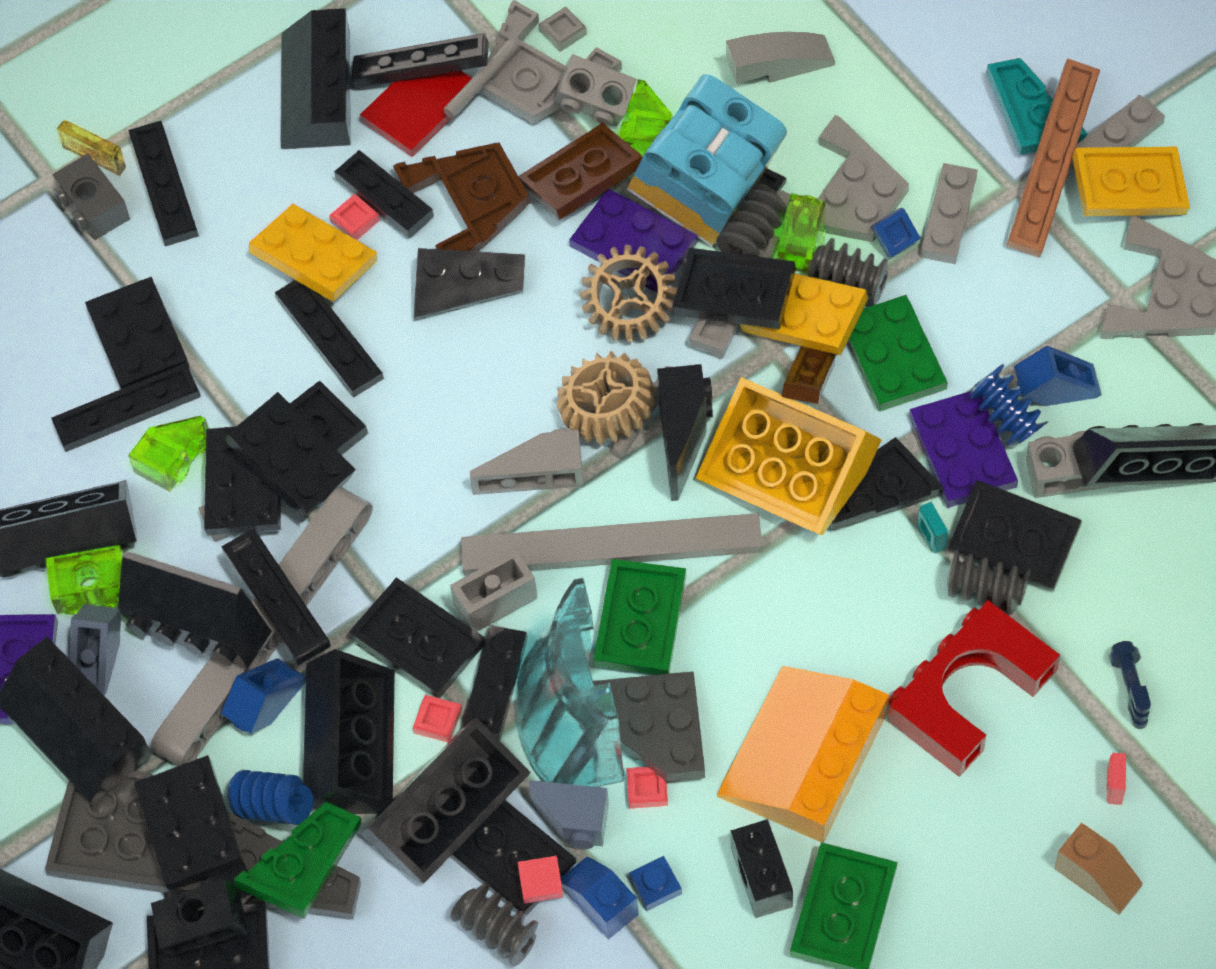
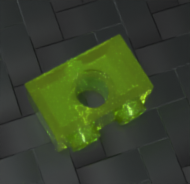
[46,545,124,615]

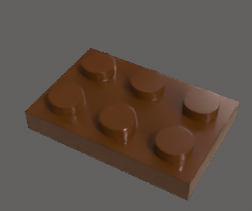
[518,123,643,220]

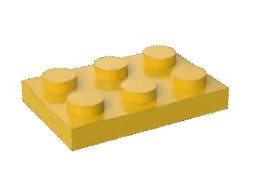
[1072,146,1190,217]
[249,203,377,302]
[740,273,868,355]

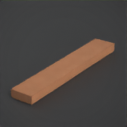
[1006,58,1100,257]

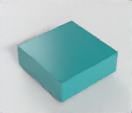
[917,501,948,553]

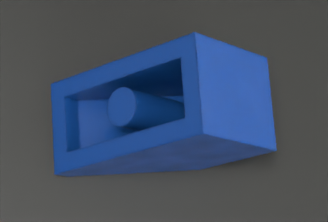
[1014,345,1102,406]
[221,658,306,734]
[560,856,639,940]

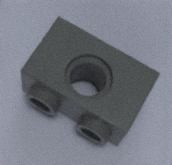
[52,153,130,241]

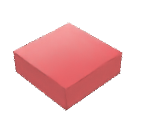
[329,194,380,240]
[413,694,462,743]
[1106,753,1126,805]
[626,766,668,809]
[518,856,563,904]

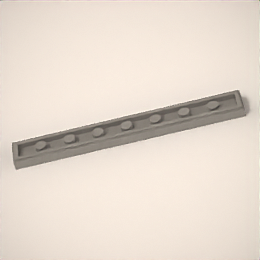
[461,513,762,576]

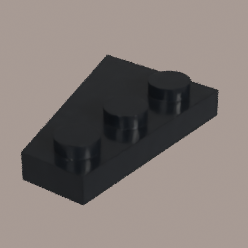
[414,248,525,321]
[829,437,944,531]

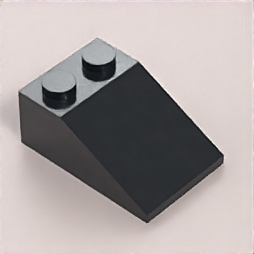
[657,364,713,501]

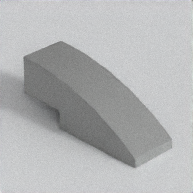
[726,31,835,84]

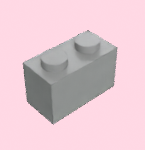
[450,549,538,632]

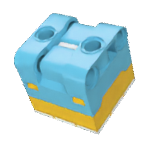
[627,74,787,247]

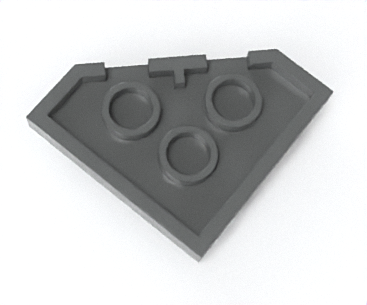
[579,671,705,782]

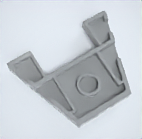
[479,0,622,124]
[778,115,909,242]
[1100,216,1216,340]

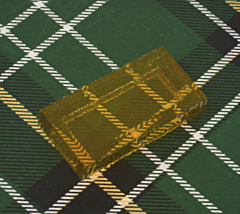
[56,120,126,176]

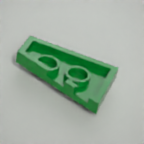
[233,802,361,919]

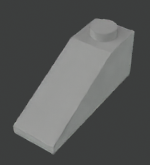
[470,428,583,495]

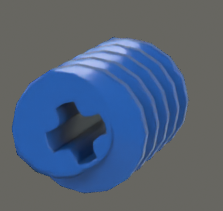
[970,364,1048,447]
[228,769,314,825]

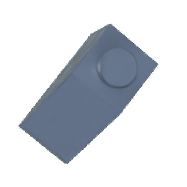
[69,604,121,695]
[529,780,609,849]

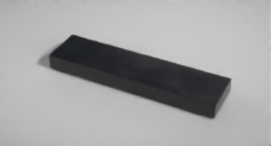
[351,33,489,89]
[128,121,199,247]
[275,280,384,397]
[51,363,201,452]
[221,528,331,666]

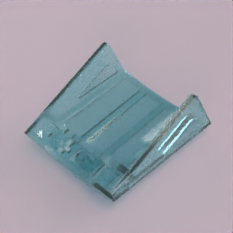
[514,578,624,787]

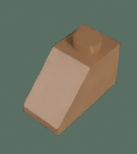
[1054,822,1143,915]

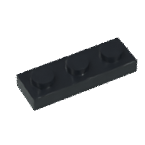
[334,150,434,238]
[462,625,528,740]

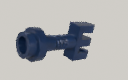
[1109,641,1151,729]

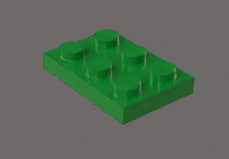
[847,294,948,412]
[593,559,687,675]
[790,842,898,969]

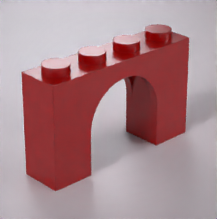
[888,600,1060,777]

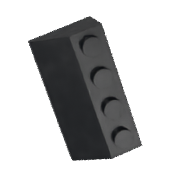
[281,8,351,149]
[1073,423,1216,487]
[0,480,137,577]
[118,551,272,668]
[0,636,152,806]
[303,649,395,814]
[360,717,531,884]
[0,869,113,969]

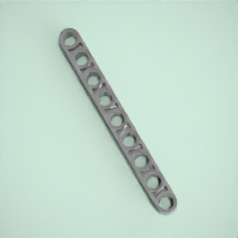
[151,487,373,766]

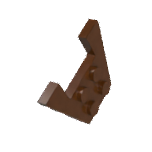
[393,142,531,252]

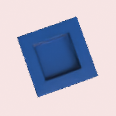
[870,208,921,257]
[629,856,682,911]

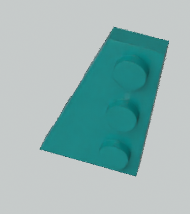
[986,58,1088,155]

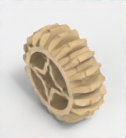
[580,245,677,342]
[557,351,656,446]

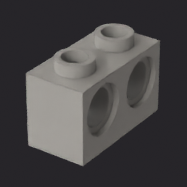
[553,54,637,126]
[1026,431,1108,498]

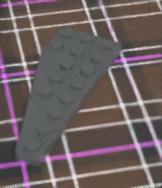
[45,770,361,919]

